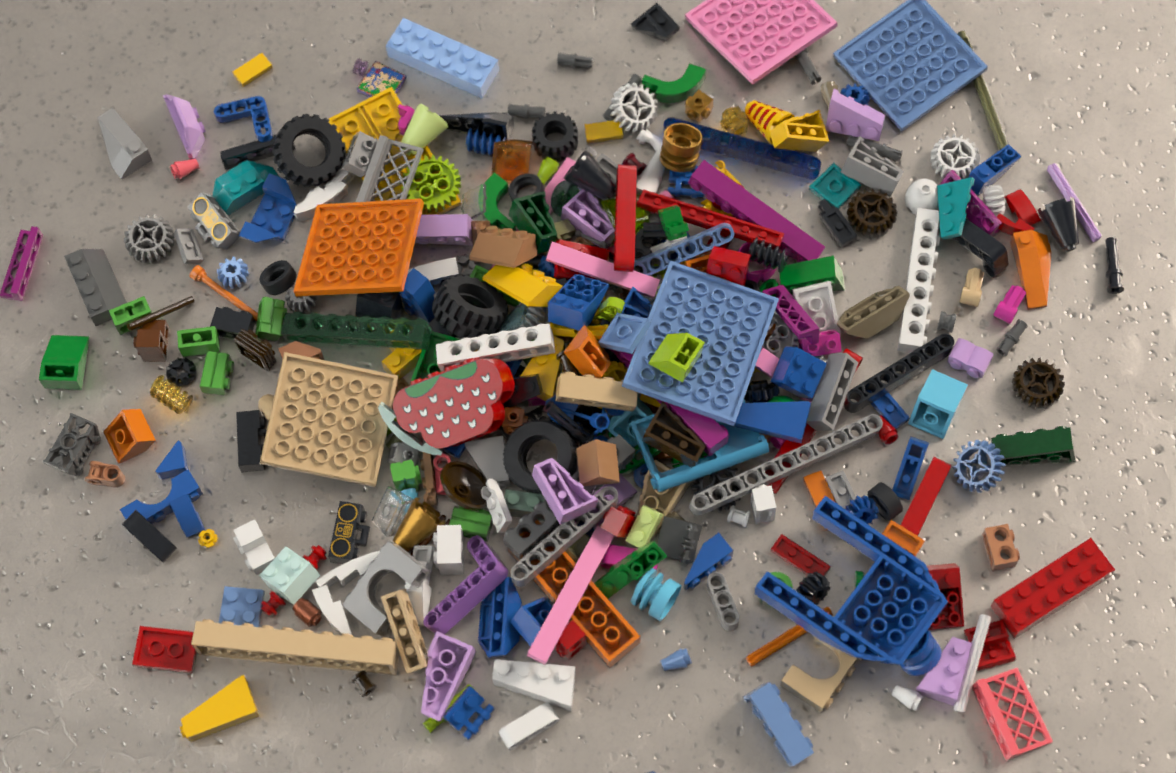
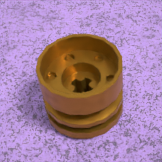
[660,123,702,172]

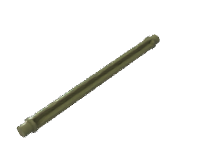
[957,31,1008,150]

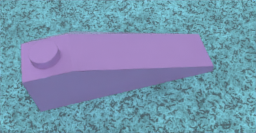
[421,631,476,722]

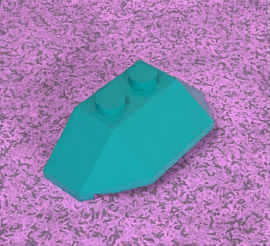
[212,160,280,216]

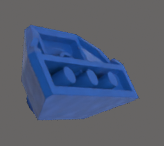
[478,577,522,658]

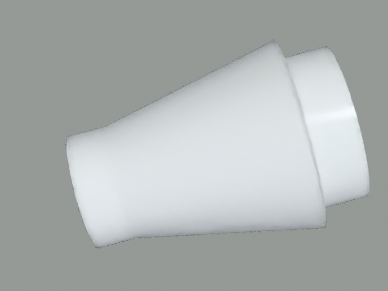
[892,685,924,711]

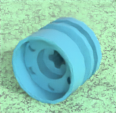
[631,568,682,621]

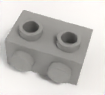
[342,131,378,177]

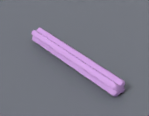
[1047,163,1102,242]

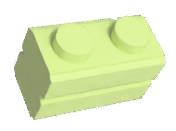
[625,505,664,548]

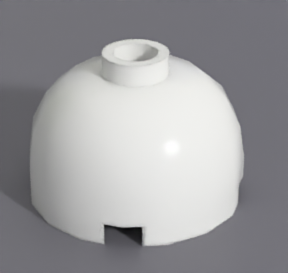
[905,179,939,215]

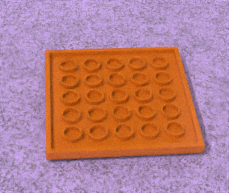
[293,199,424,296]

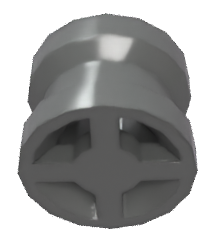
[937,311,956,333]

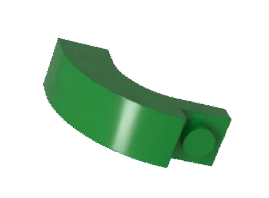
[642,63,706,104]
[480,172,517,231]

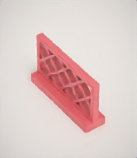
[972,668,1053,761]

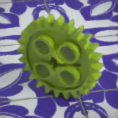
[401,155,461,213]

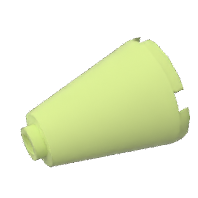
[401,103,448,156]

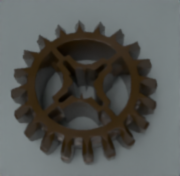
[847,188,898,237]
[1012,357,1065,409]

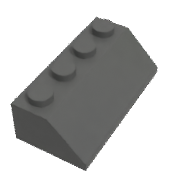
[64,249,127,326]

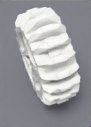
[610,83,659,132]
[930,134,981,180]

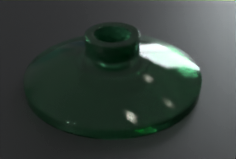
[551,180,579,217]

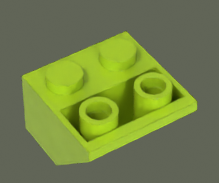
[648,333,705,383]

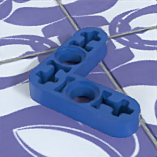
[214,96,273,142]

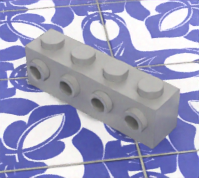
[807,353,858,431]

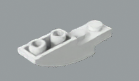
[294,168,356,222]
[405,546,435,626]

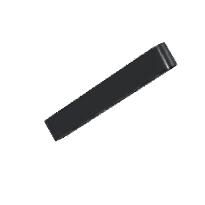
[844,333,955,413]

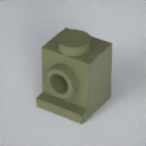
[554,219,576,243]

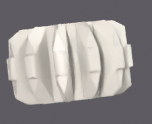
[983,185,1005,216]

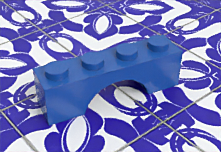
[120,469,203,524]

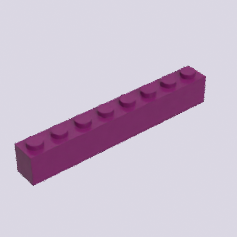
[688,160,825,263]
[610,349,729,457]

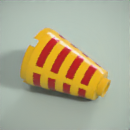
[745,100,795,145]

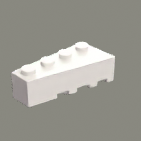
[492,659,576,712]

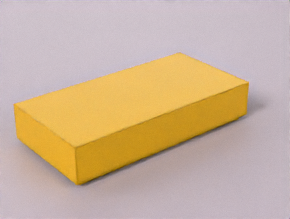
[232,53,273,87]
[584,120,623,143]

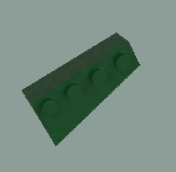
[991,426,1076,465]

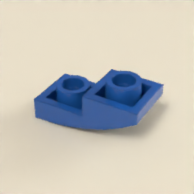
[169,494,205,538]

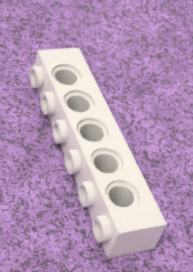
[436,324,555,372]

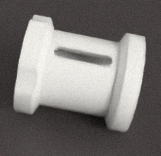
[727,505,751,528]

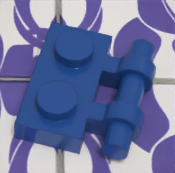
[668,166,705,199]
[443,686,495,740]

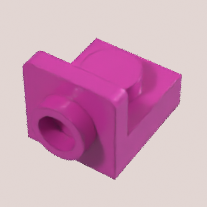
[398,104,415,136]

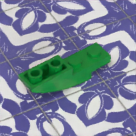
[594,541,667,599]

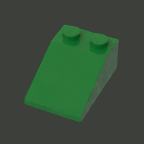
[410,330,461,382]

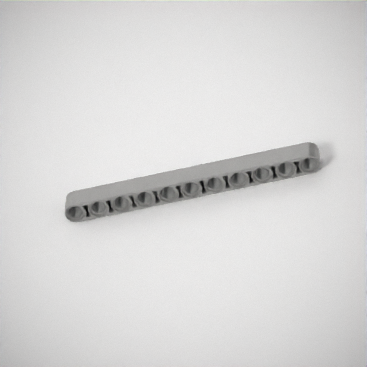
[689,414,883,516]

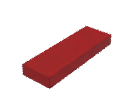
[770,534,831,576]

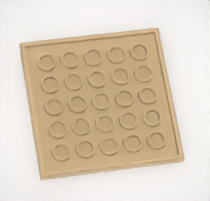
[260,352,398,487]

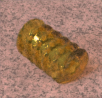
[150,375,193,414]

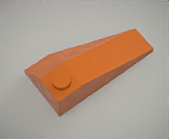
[1010,230,1052,310]

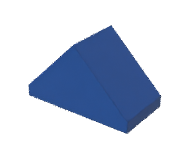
[155,441,188,480]

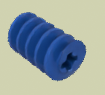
[466,128,506,158]

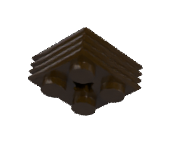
[233,329,277,371]

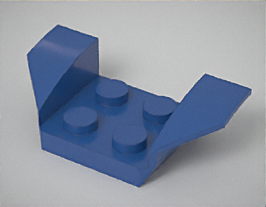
[239,173,297,243]

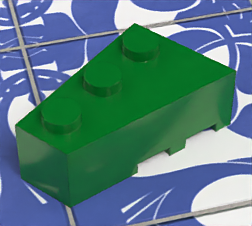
[779,255,845,295]

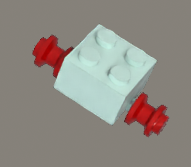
[259,545,327,616]

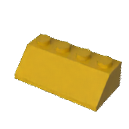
[482,263,563,307]

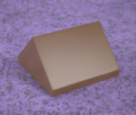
[577,439,620,486]

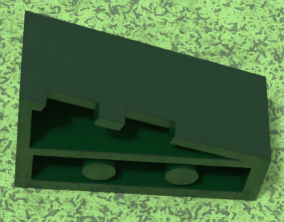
[508,191,557,254]

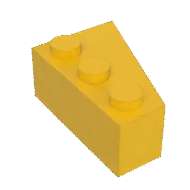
[770,109,830,152]

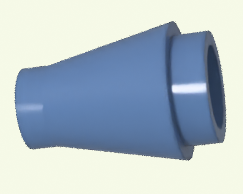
[661,648,692,671]

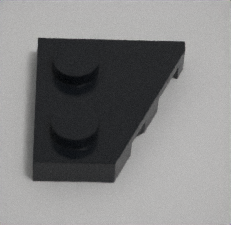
[631,3,680,41]

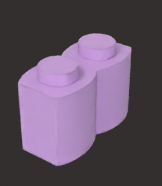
[947,338,993,378]

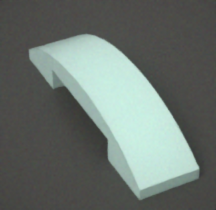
[378,402,443,455]

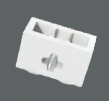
[750,485,776,524]

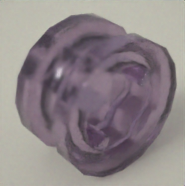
[353,58,368,76]

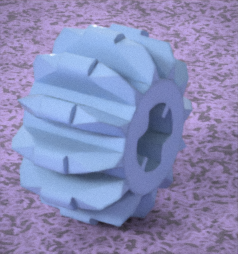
[217,256,249,289]

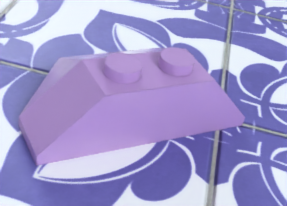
[163,94,206,160]

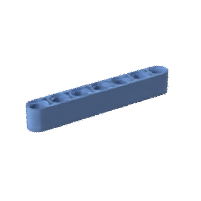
[617,223,734,287]

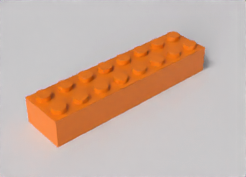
[508,520,640,668]

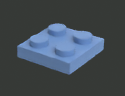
[598,313,651,354]
[219,587,265,627]

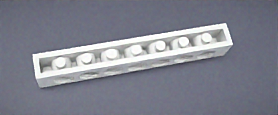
[898,208,940,353]

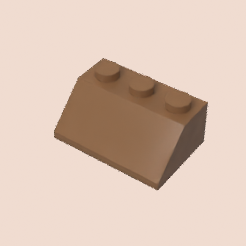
[469,226,537,268]

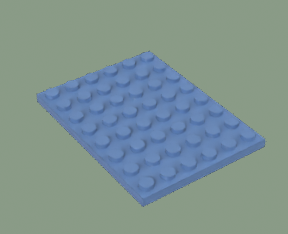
[622,261,779,426]

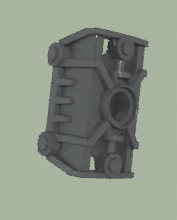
[43,413,101,476]

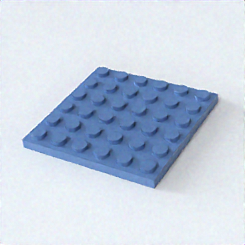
[833,0,988,132]

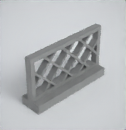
[356,135,423,202]

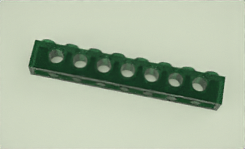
[281,312,433,350]

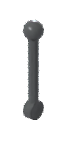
[575,230,607,249]

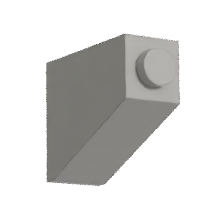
[465,436,511,490]

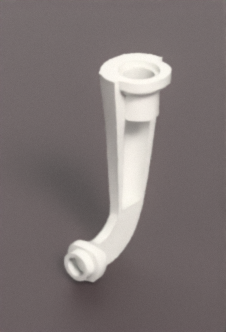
[636,129,665,202]

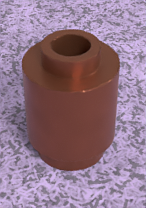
[292,598,322,627]

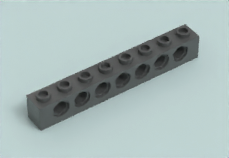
[503,434,635,560]

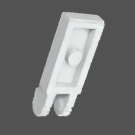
[481,479,513,533]

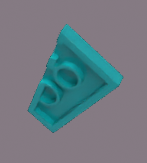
[937,177,975,240]

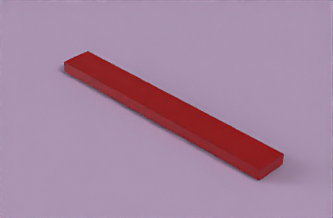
[636,189,784,250]

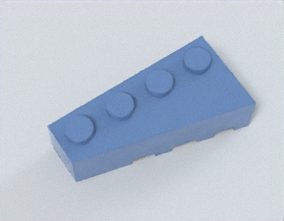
[743,682,814,766]

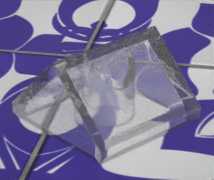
[372,486,414,537]

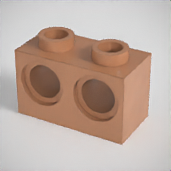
[982,524,1020,571]

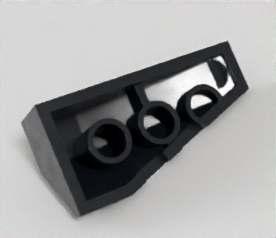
[439,112,514,143]

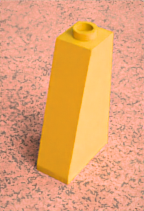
[179,675,259,743]

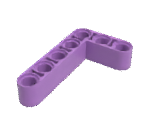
[423,535,508,634]

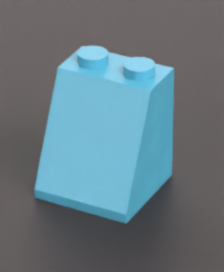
[908,369,968,439]

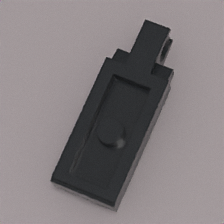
[818,199,858,248]

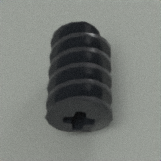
[747,237,790,273]

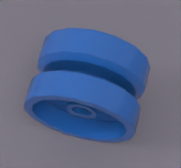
[899,630,942,676]

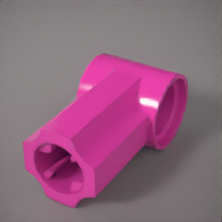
[993,285,1026,324]

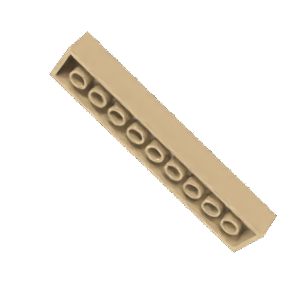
[192,619,400,675]

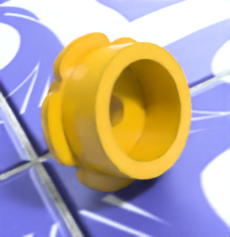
[198,529,218,548]

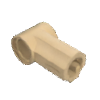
[959,268,985,307]

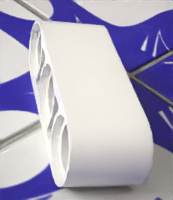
[499,702,560,750]

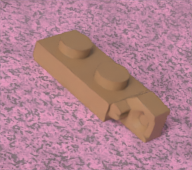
[420,452,438,507]

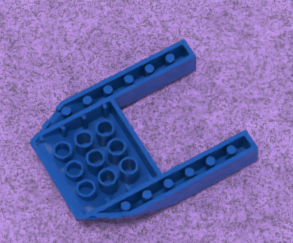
[755,496,947,666]

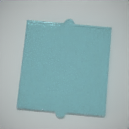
[500,304,529,331]

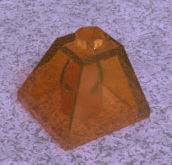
[491,139,533,181]

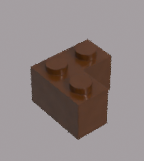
[133,320,169,362]

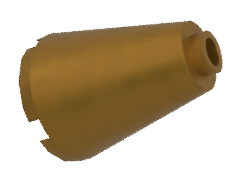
[393,497,445,552]

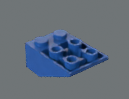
[548,274,609,331]

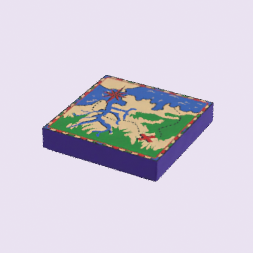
[357,61,407,97]

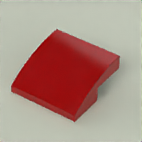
[964,620,1016,671]

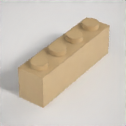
[556,372,638,412]

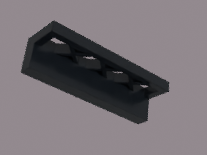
[220,135,296,170]

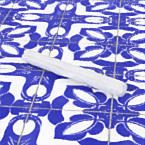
[954,614,991,713]

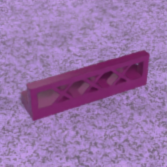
[939,170,1002,237]
[0,226,43,301]
[762,285,820,345]

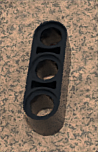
[122,510,177,563]

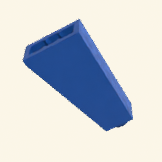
[733,401,811,443]

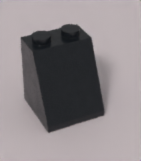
[354,292,404,341]

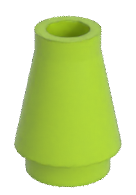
[537,157,559,186]

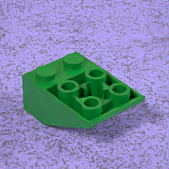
[39,335,90,390]

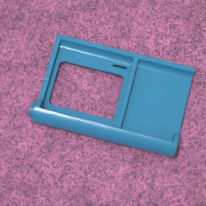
[630,399,769,492]

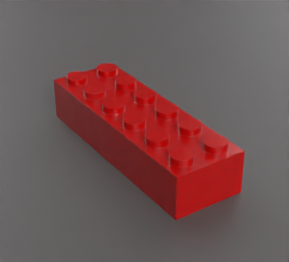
[990,538,1115,639]

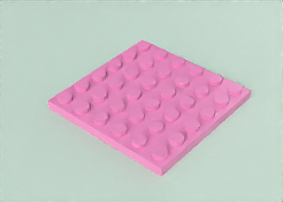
[685,0,837,85]

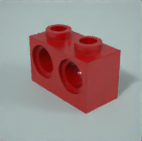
[555,620,587,660]

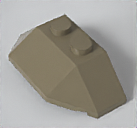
[836,285,910,339]

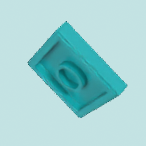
[809,163,861,209]

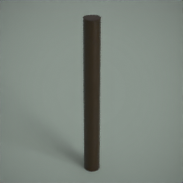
[127,296,195,331]

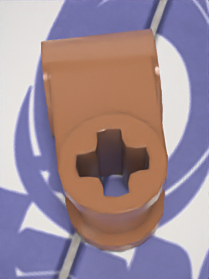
[85,461,125,488]

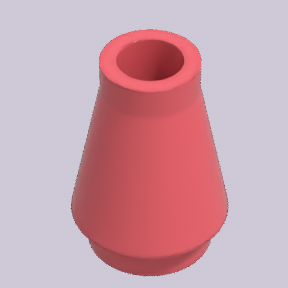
[170,158,199,179]

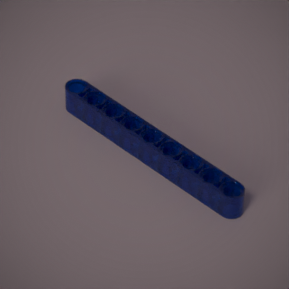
[663,117,821,180]

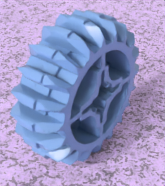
[952,440,1006,493]

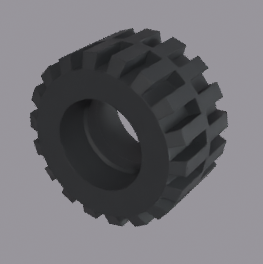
[532,111,578,162]

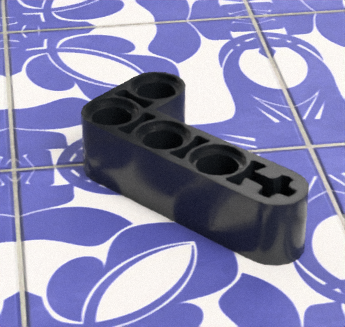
[952,218,1009,277]

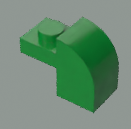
[658,205,689,241]

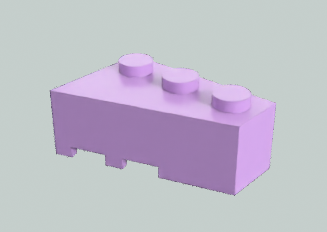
[561,189,615,249]

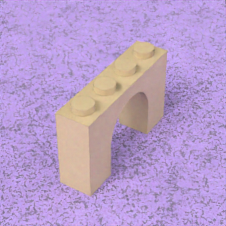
[780,636,862,713]

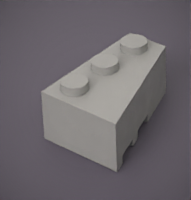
[841,136,904,197]

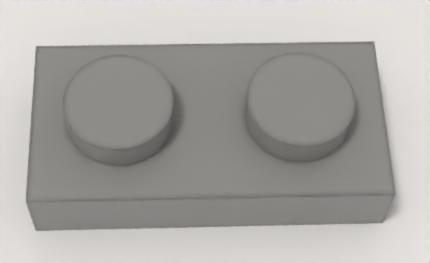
[174,229,204,264]
[825,471,856,509]

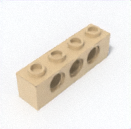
[381,589,428,673]

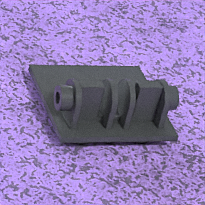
[657,516,702,564]

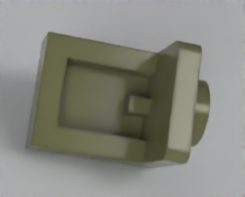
[566,533,590,563]

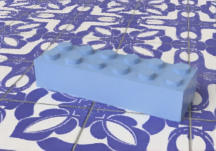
[386,18,499,98]

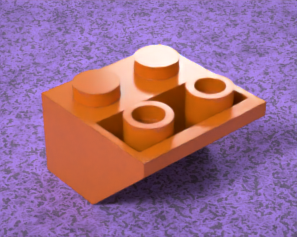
[564,326,611,378]

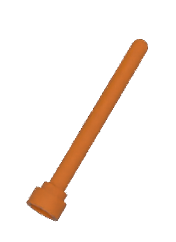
[189,265,258,321]

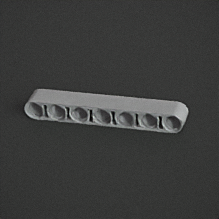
[511,486,618,587]

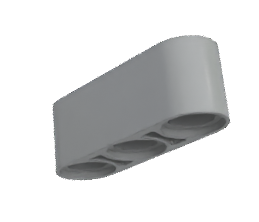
[707,572,739,631]

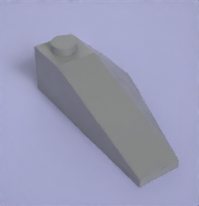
[98,108,152,179]

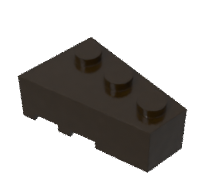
[642,402,706,467]

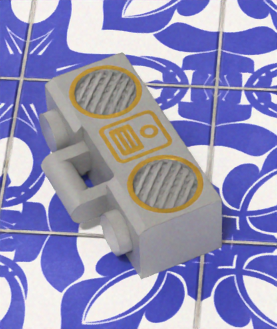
[188,192,240,250]

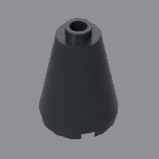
[564,150,616,200]
[1037,197,1079,252]

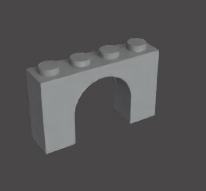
[342,541,430,636]

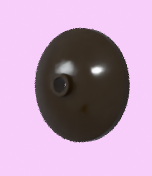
[440,461,487,511]

